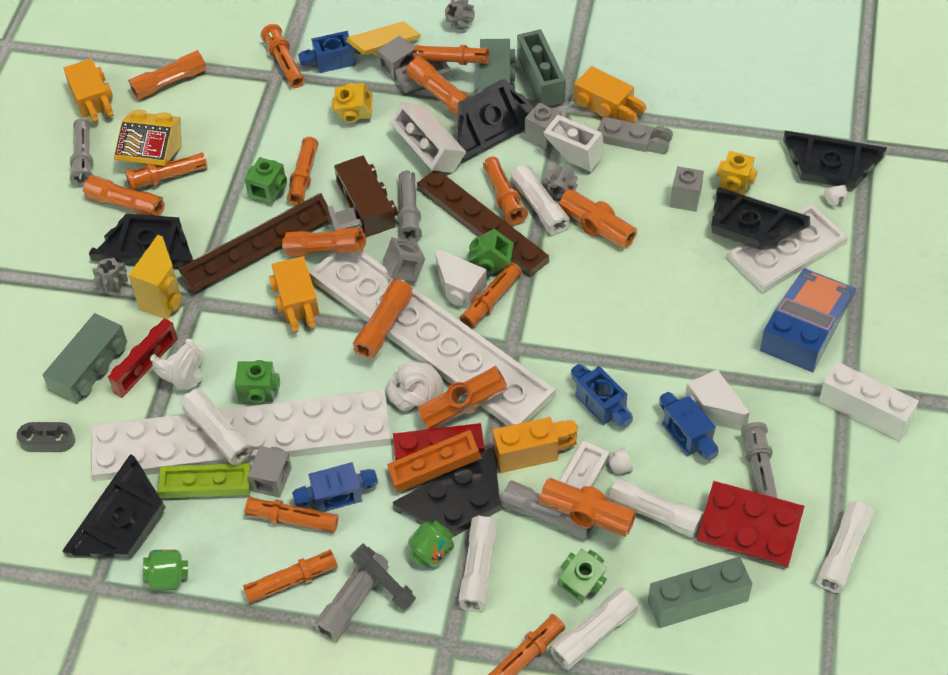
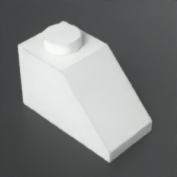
[543,115,605,172]
[435,249,487,309]
[684,369,750,431]

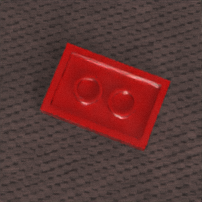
[697,480,805,567]

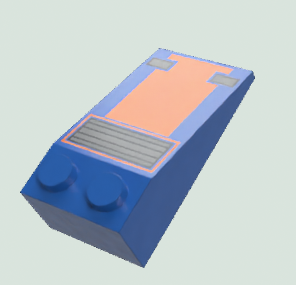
[760,268,856,372]

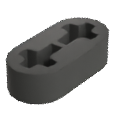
[17,422,75,452]

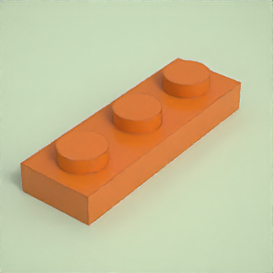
[387,430,482,493]

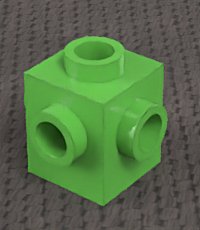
[245,157,287,204]
[468,229,514,276]
[234,360,280,404]
[557,548,607,603]

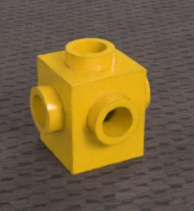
[332,83,373,122]
[717,151,758,195]

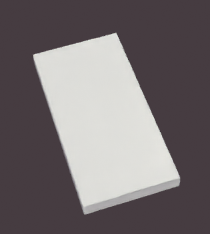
[727,203,848,294]

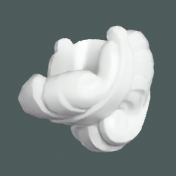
[150,339,204,390]
[386,361,444,411]

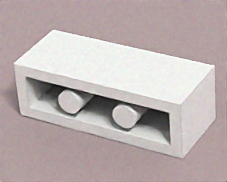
[390,102,466,173]
[819,362,919,442]

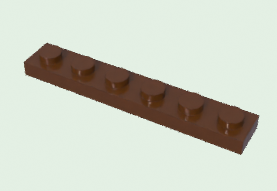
[417,171,549,277]
[178,193,328,293]

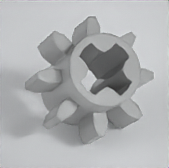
[445,0,475,30]
[544,165,578,198]
[92,258,128,293]

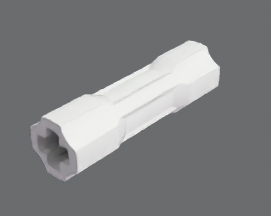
[511,164,570,235]
[180,388,253,466]
[608,477,704,538]
[816,501,874,593]
[458,515,498,612]
[550,587,639,670]

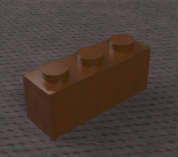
[334,155,398,238]

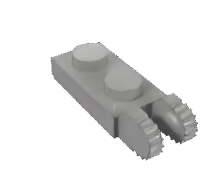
[598,116,673,154]

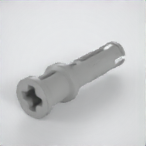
[70,119,93,187]
[397,170,422,242]
[741,422,777,498]

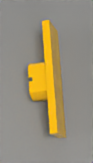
[346,21,421,56]

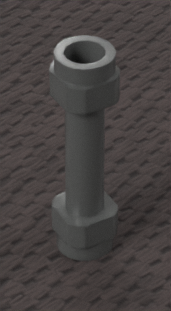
[350,543,416,611]

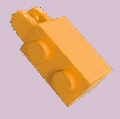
[63,58,114,123]
[574,66,647,123]
[269,256,320,333]
[492,417,578,473]

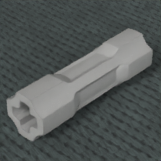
[501,480,593,540]
[314,551,389,641]

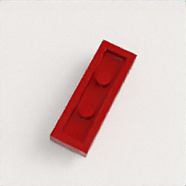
[108,318,178,398]
[393,423,485,460]

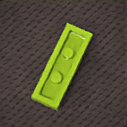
[157,463,251,498]

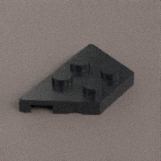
[458,79,534,160]
[783,130,887,189]
[711,187,811,249]
[89,214,193,267]
[392,448,501,537]
[62,454,166,559]

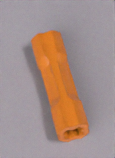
[128,50,207,100]
[406,56,469,117]
[83,175,165,216]
[282,227,366,256]
[352,279,414,359]

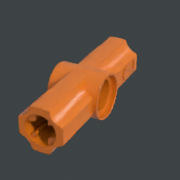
[558,189,637,249]
[418,366,508,429]
[539,478,636,537]

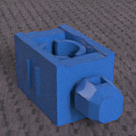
[298,30,362,73]
[571,364,633,428]
[659,392,719,461]
[292,462,378,512]

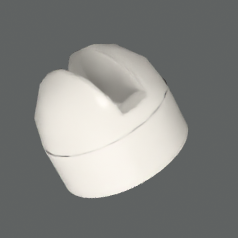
[824,185,847,206]
[609,447,633,474]

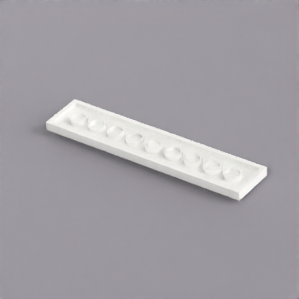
[309,251,556,426]
[92,390,391,482]

